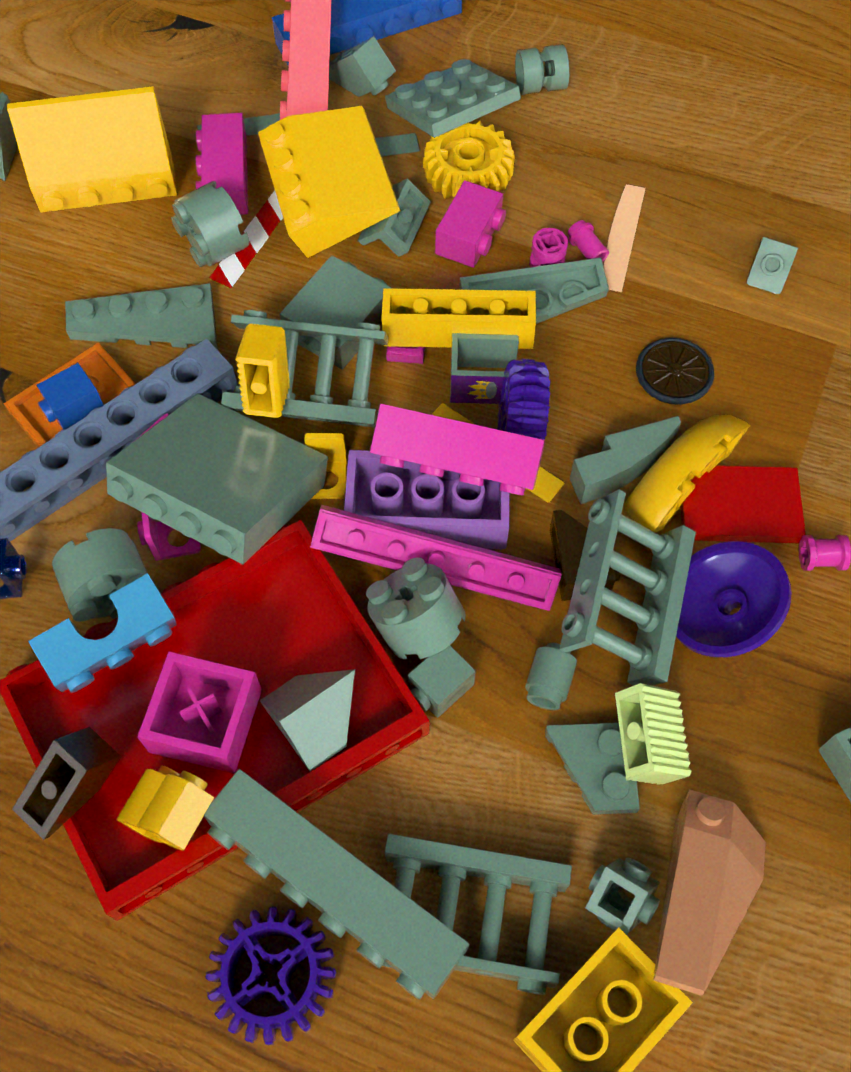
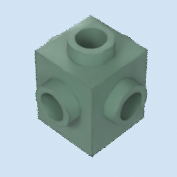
[585,858,660,934]

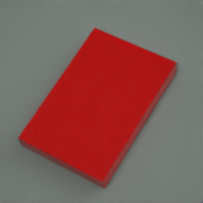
[680,466,806,544]

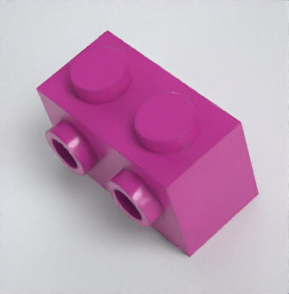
[435,180,506,268]

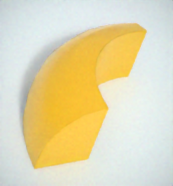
[624,415,750,533]

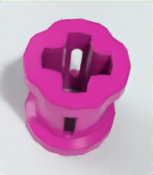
[799,535,851,571]

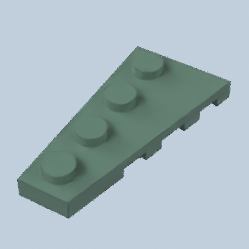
[459,258,609,324]
[65,283,218,350]

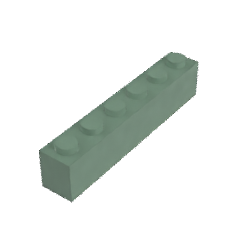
[204,769,469,1000]

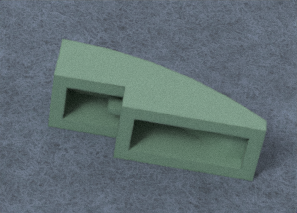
[570,416,681,504]

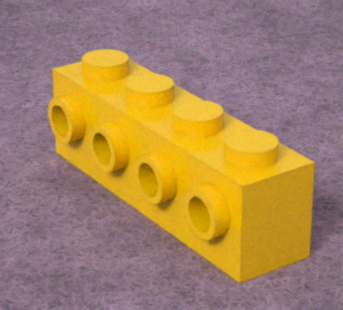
[381,288,536,349]

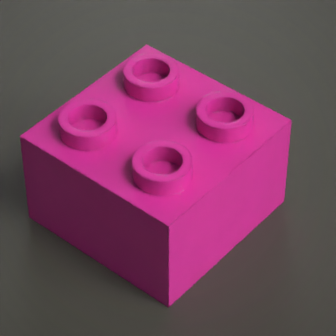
[137,652,262,774]

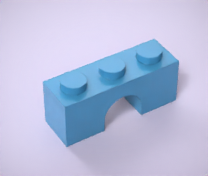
[28,573,177,693]

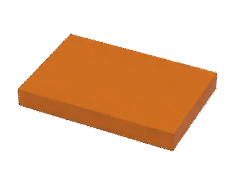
[3,342,136,448]

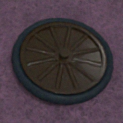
[636,338,714,404]

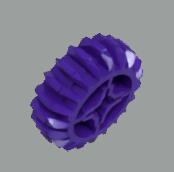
[497,359,551,440]
[206,907,336,1045]

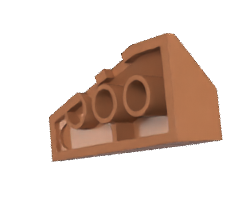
[653,789,766,996]

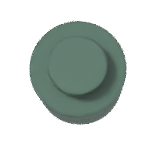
[525,643,577,710]

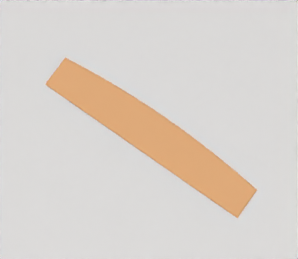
[604,184,645,292]

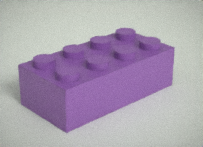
[344,450,509,549]

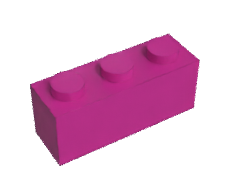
[196,113,248,215]

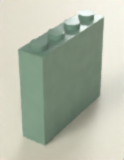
[106,393,328,565]

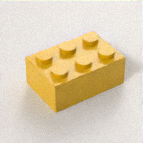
[513,927,693,1072]

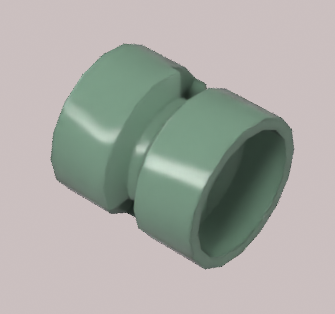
[515,44,570,95]

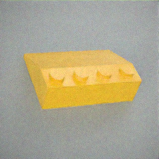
[7,86,177,213]
[258,106,401,258]

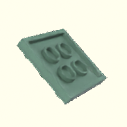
[385,59,521,138]

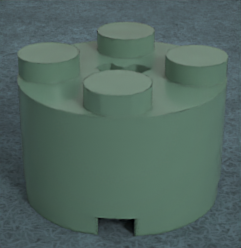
[171,181,249,267]
[52,528,148,622]
[366,557,466,659]

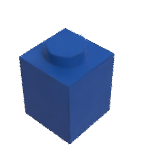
[36,363,104,429]

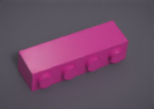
[370,404,545,496]

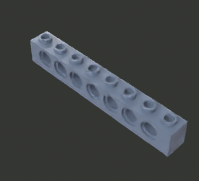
[0,338,238,548]

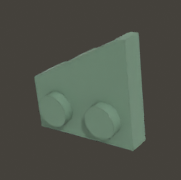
[545,723,640,815]

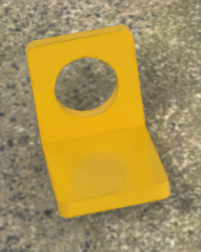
[304,433,347,499]

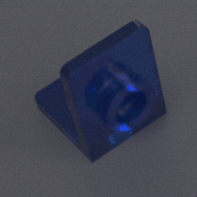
[0,538,27,599]

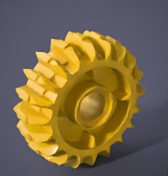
[423,120,515,199]

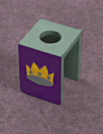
[450,333,519,404]

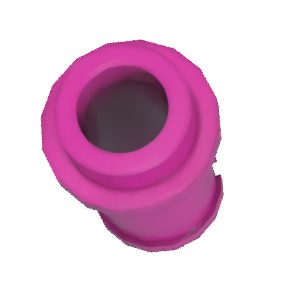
[568,220,609,262]

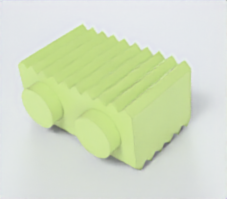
[615,683,692,785]

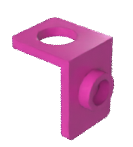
[137,512,201,561]

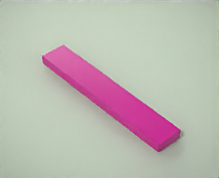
[310,505,562,611]

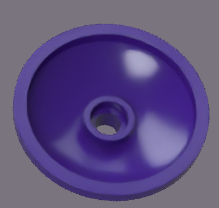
[676,541,792,657]

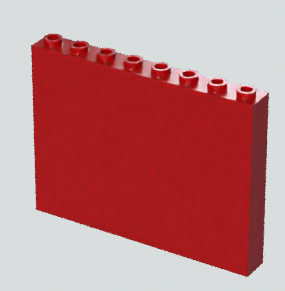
[0,520,430,921]

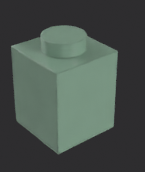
[408,645,476,718]

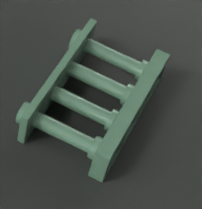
[221,310,388,428]
[560,489,696,686]
[382,834,572,995]

